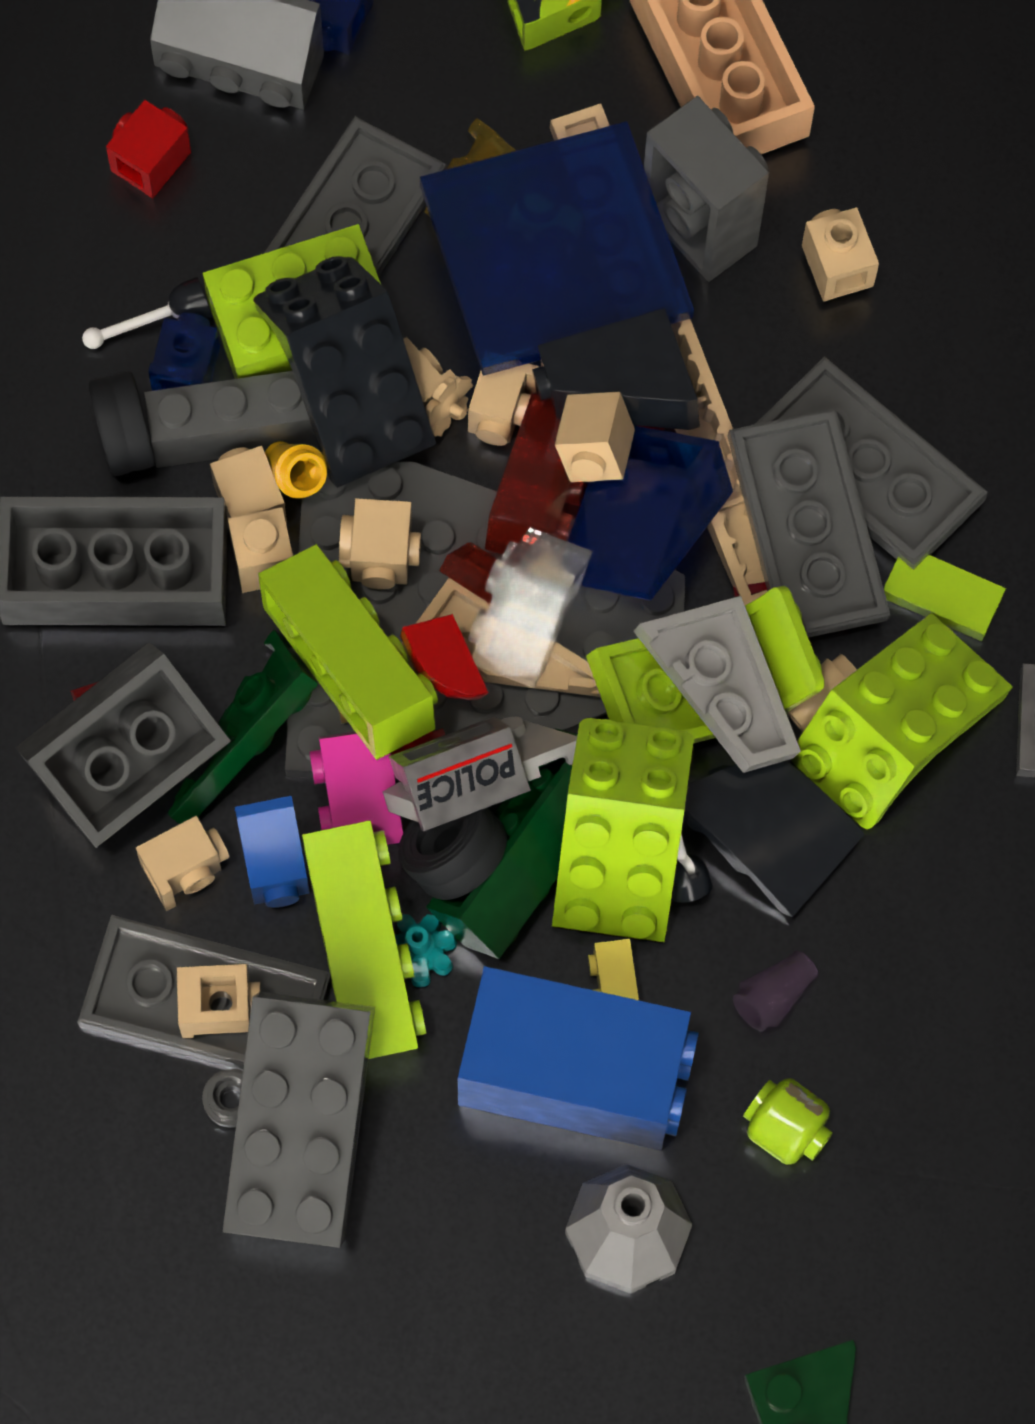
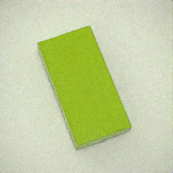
[884,555,1006,642]

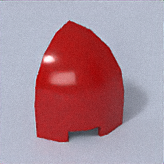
[400,614,489,700]

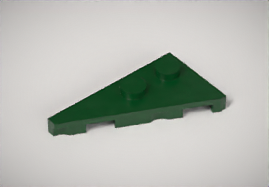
[168,629,318,824]
[744,1340,856,1424]

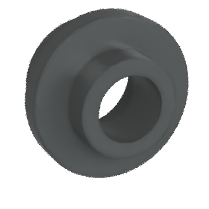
[202,1069,243,1128]

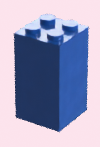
[458,966,699,1151]

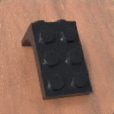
[253,256,436,488]

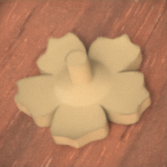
[425,376,473,437]

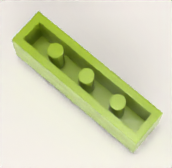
[258,544,438,760]
[301,820,426,1059]

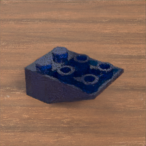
[555,426,733,601]

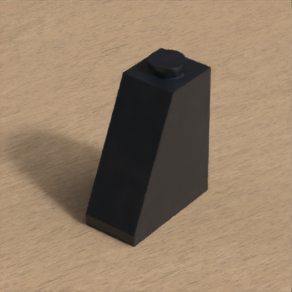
[532,308,700,430]

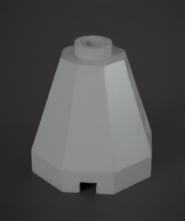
[565,1164,692,1294]

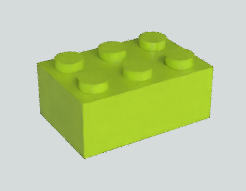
[202,224,381,379]

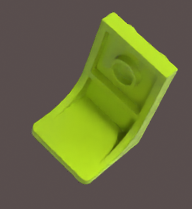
[586,586,824,744]
[791,613,1013,829]
[552,718,694,943]

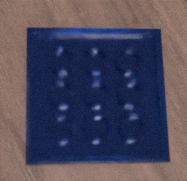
[420,121,694,376]

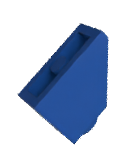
[235,796,310,908]

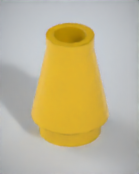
[265,441,327,499]

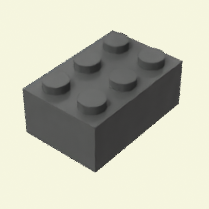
[640,95,769,283]
[15,642,230,848]

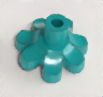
[395,914,457,988]

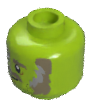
[743,1078,833,1165]

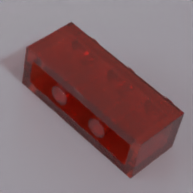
[485,393,586,567]

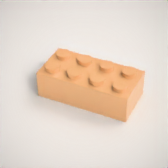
[629,0,815,154]

